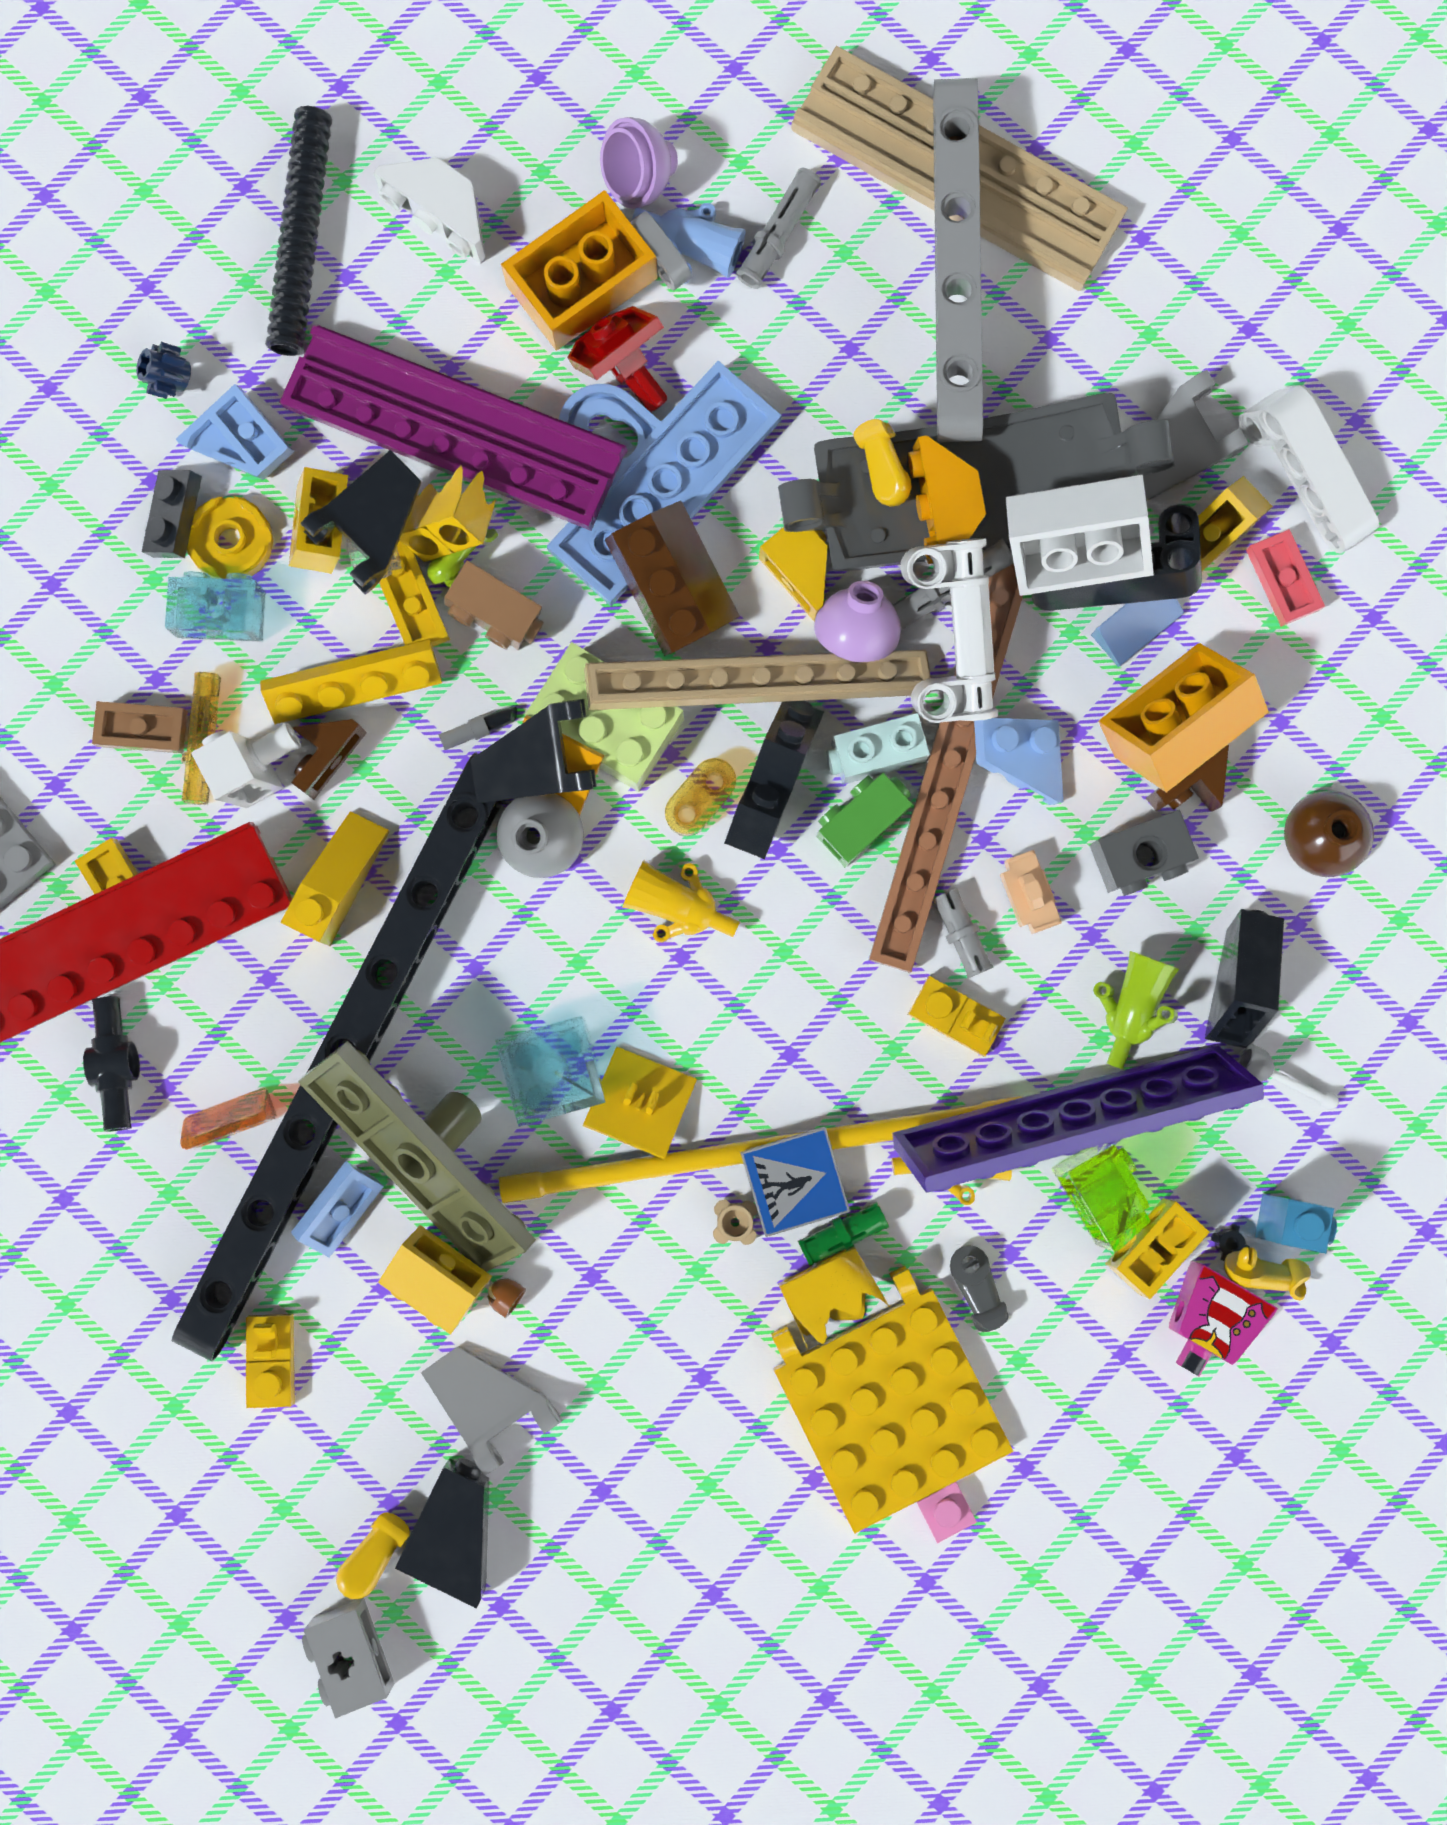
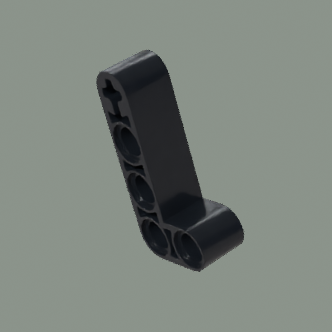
[1031,504,1202,611]

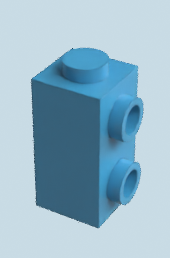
[1255,1194,1337,1254]

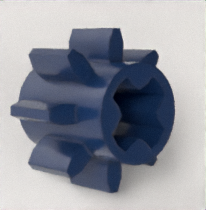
[136,341,191,399]

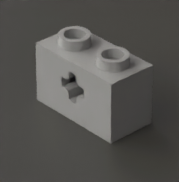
[302,1598,395,1719]

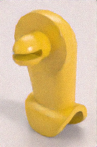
[853,419,911,507]
[1224,1247,1311,1301]
[336,1512,410,1599]

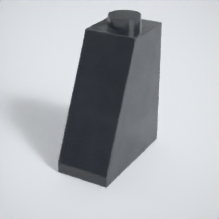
[1205,909,1284,1048]
[395,1458,489,1609]

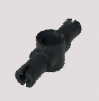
[83,996,140,1132]

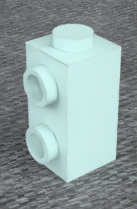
[826,713,930,784]

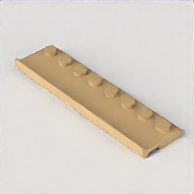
[791,45,1128,291]

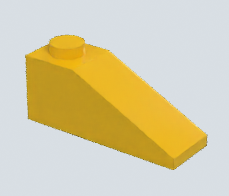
[280,811,390,946]

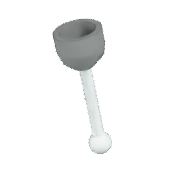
[1238,1044,1339,1110]

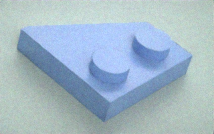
[176,384,295,480]
[974,718,1064,805]

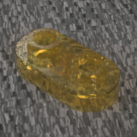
[665,758,736,836]

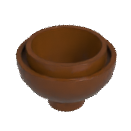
[1284,791,1374,877]

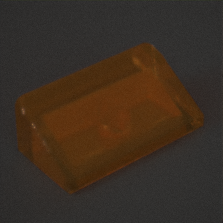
[180,1088,277,1150]

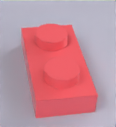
[1246,529,1325,627]

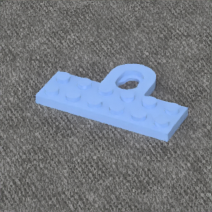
[547,361,782,606]

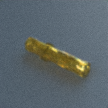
[181,672,221,805]

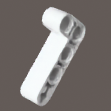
[1238,386,1379,554]

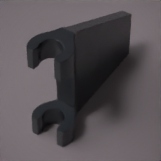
[300,449,422,595]
[470,699,597,803]

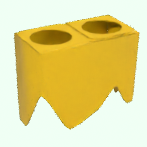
[400,466,496,562]
[778,1247,890,1350]

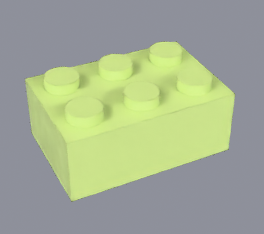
[525,642,684,792]

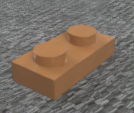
[92,701,188,754]

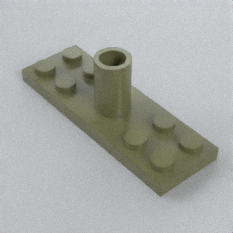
[298,1041,536,1272]

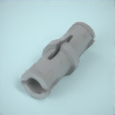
[933,888,994,979]

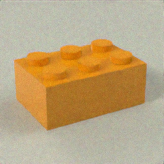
[501,190,658,351]
[1098,643,1269,793]

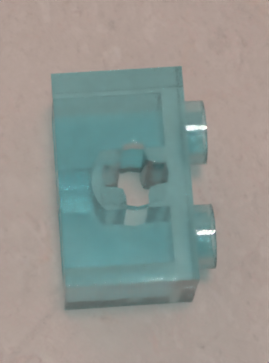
[165,571,266,642]

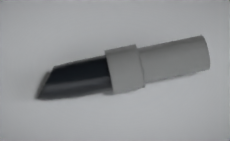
[438,707,517,750]

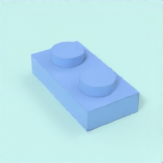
[291,1161,384,1258]

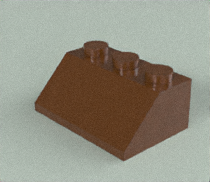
[605,500,740,656]

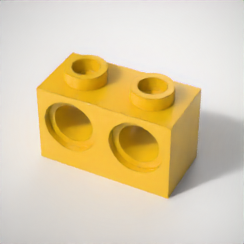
[1105,1198,1210,1299]

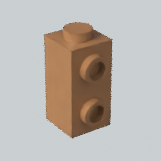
[444,560,544,650]

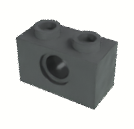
[1089,810,1199,896]

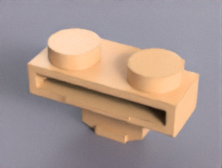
[1000,850,1062,934]

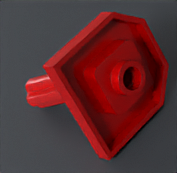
[567,306,668,413]

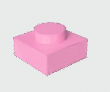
[917,1482,977,1544]

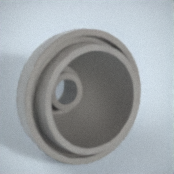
[497,793,584,878]

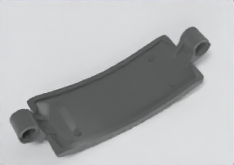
[778,393,1175,571]

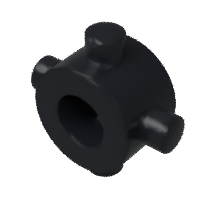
[1211,1224,1250,1262]

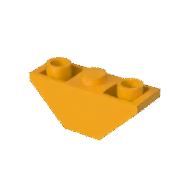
[908,435,986,564]

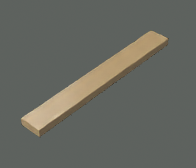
[584,649,931,710]

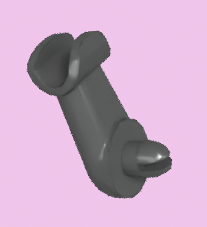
[949,1245,1009,1332]

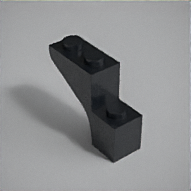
[724,701,824,860]

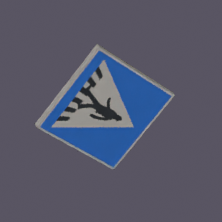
[740,1126,850,1237]

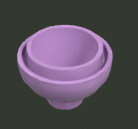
[600,117,678,209]
[814,581,901,662]

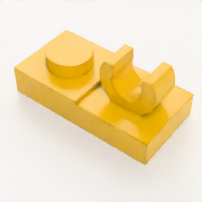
[907,976,1006,1057]
[246,1314,295,1408]

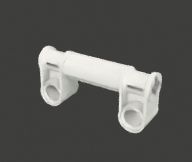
[900,538,998,723]

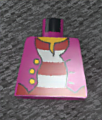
[1169,1261,1278,1377]

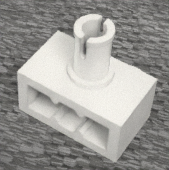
[191,723,301,809]

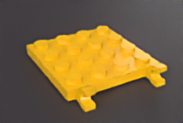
[771,1265,1014,1534]

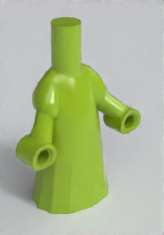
[1093,951,1179,1069]

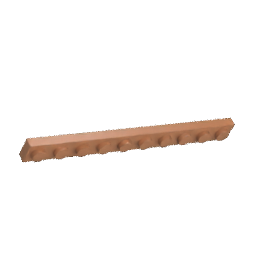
[868,564,1023,973]

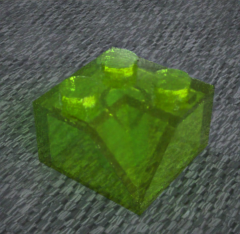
[1051,1144,1151,1252]

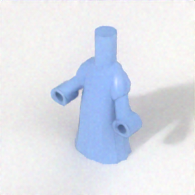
[632,203,746,284]

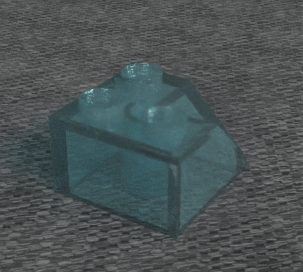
[495,1016,606,1127]

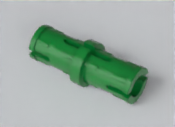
[798,1201,889,1267]

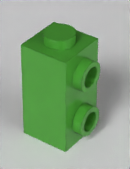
[816,773,913,868]

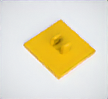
[583,1046,697,1160]

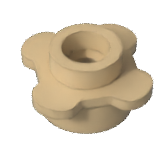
[713,1200,758,1245]

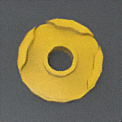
[187,496,274,583]

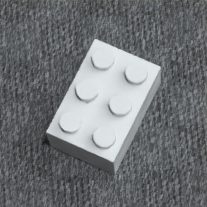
[1006,475,1154,596]

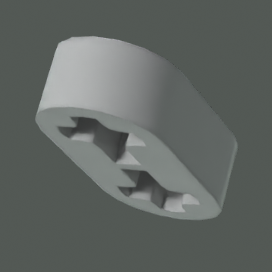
[630,211,692,291]

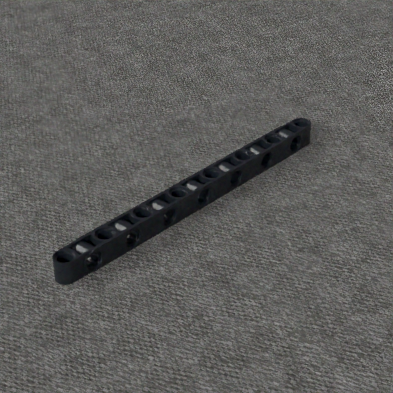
[171,752,504,1362]

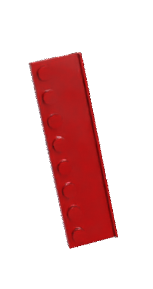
[0,822,293,1043]

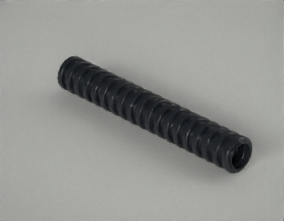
[265,105,333,356]

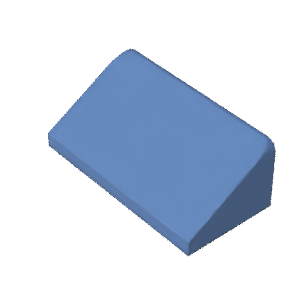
[1091,599,1184,667]

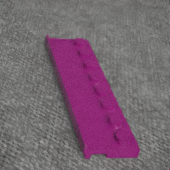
[279,325,628,531]

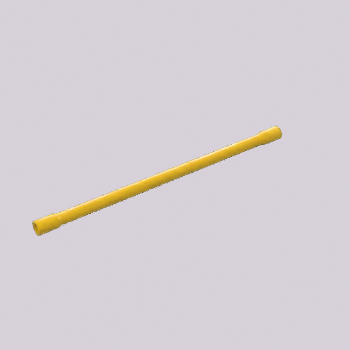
[499,1096,1022,1203]

